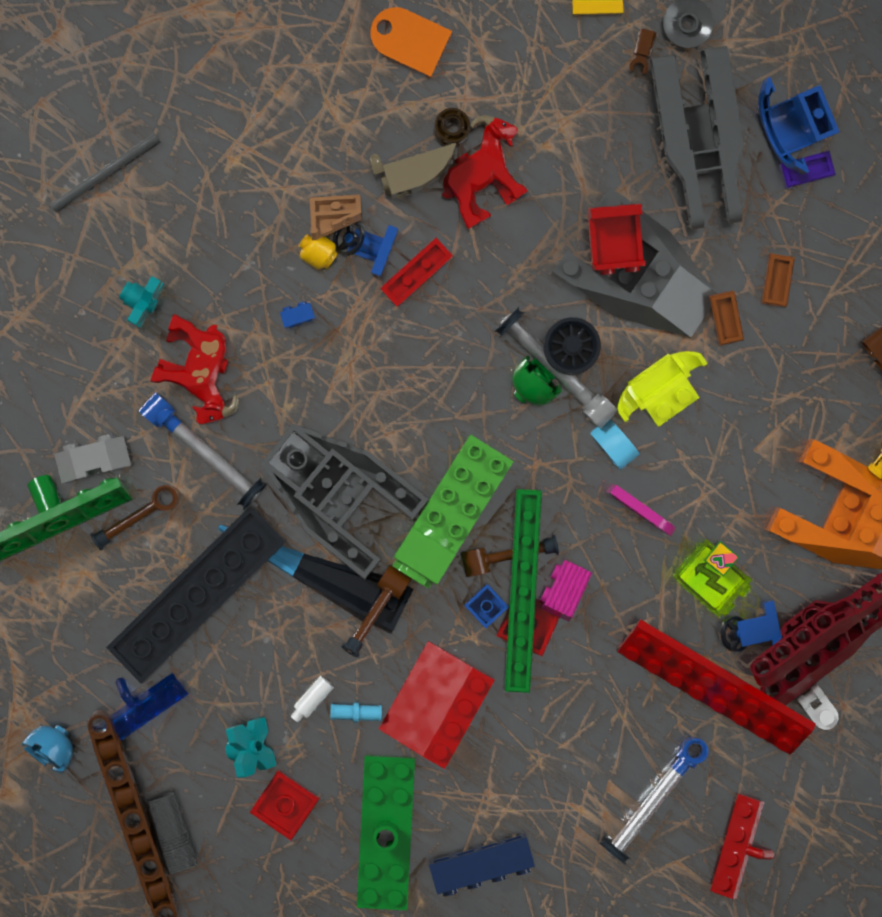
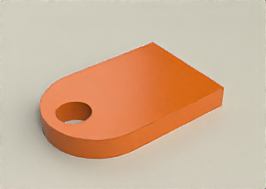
[370,7,452,78]

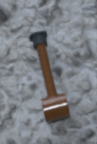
[90,485,181,551]
[460,535,559,577]
[341,565,412,658]

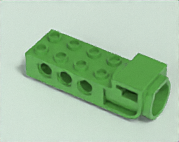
[392,434,514,590]

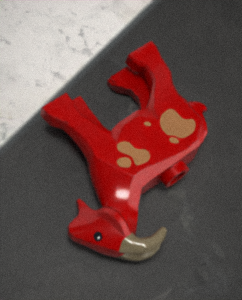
[150,314,239,425]

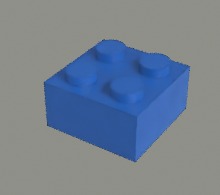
[280,301,316,329]
[464,584,509,628]

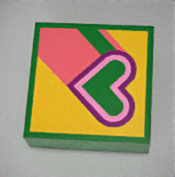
[703,541,739,577]

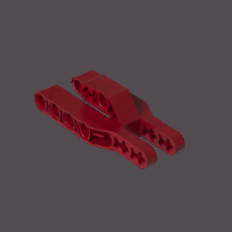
[750,572,882,706]

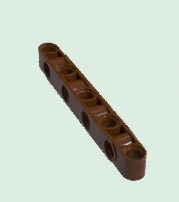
[88,710,178,917]

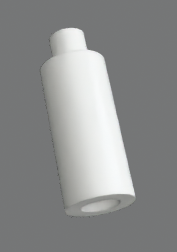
[291,675,334,722]

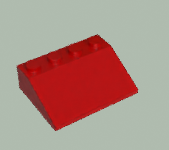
[379,641,495,769]

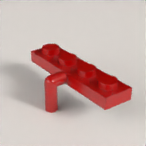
[710,794,774,899]

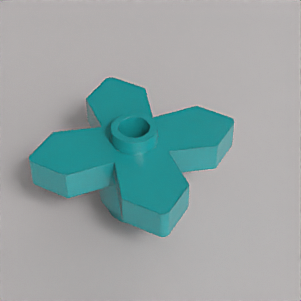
[119,276,165,328]
[226,717,276,778]

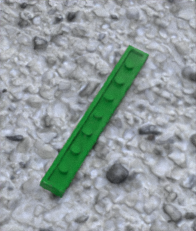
[504,489,542,693]

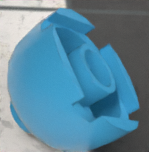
[21,725,74,774]

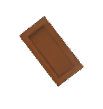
[761,253,795,308]
[709,290,744,345]

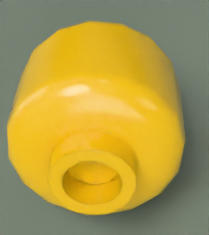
[298,234,337,270]

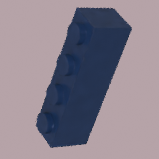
[429,834,535,896]

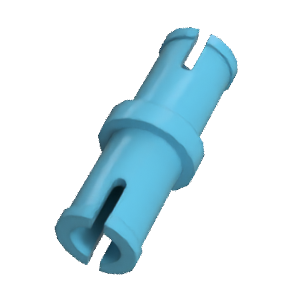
[330,702,382,723]

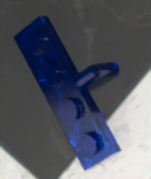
[94,673,189,740]

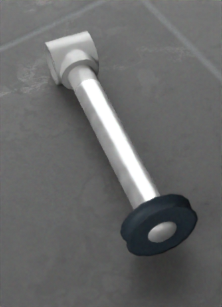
[493,307,618,429]

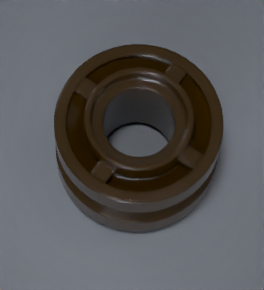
[433,108,470,147]

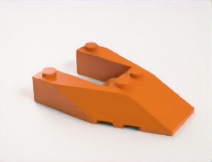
[766,439,882,570]

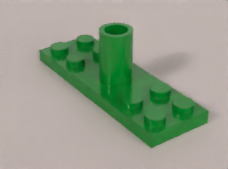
[0,475,133,561]
[357,755,415,910]

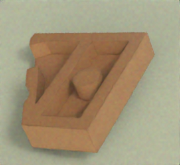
[310,194,362,240]

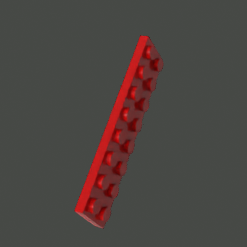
[617,619,816,755]

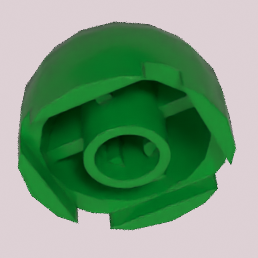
[512,356,562,406]

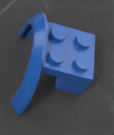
[758,77,840,175]

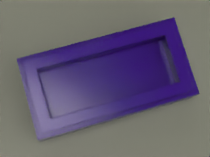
[780,151,836,189]

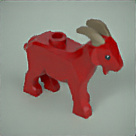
[441,115,528,229]

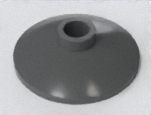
[663,0,714,48]

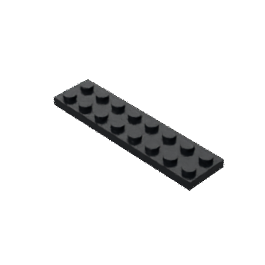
[106,505,287,684]

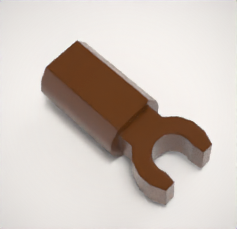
[629,29,657,76]

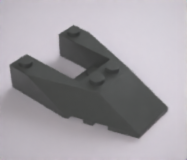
[552,188,717,338]
[261,424,429,581]

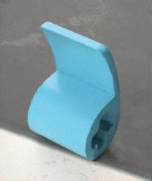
[590,419,640,470]

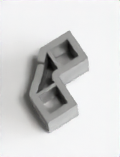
[54,434,131,483]

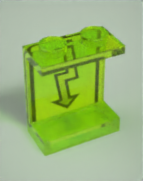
[671,538,753,617]

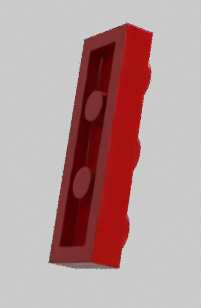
[380,237,453,307]

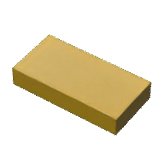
[572,0,623,16]

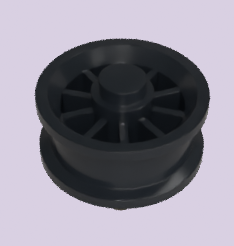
[543,317,601,375]

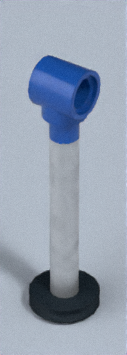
[139,392,268,510]
[598,737,708,866]

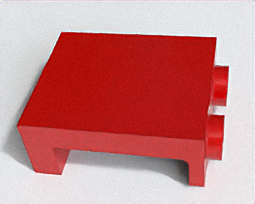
[587,204,646,275]

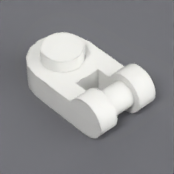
[796,684,839,730]

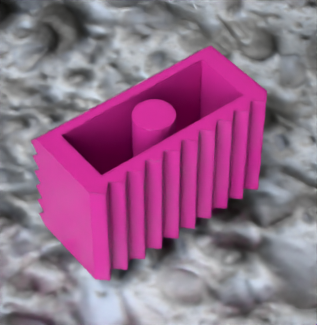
[540,560,592,622]

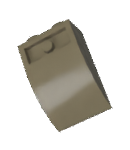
[370,143,456,200]

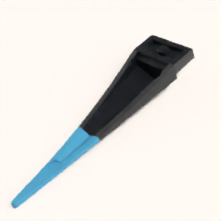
[218,525,414,634]

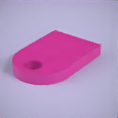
[606,484,676,537]

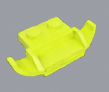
[618,351,708,427]

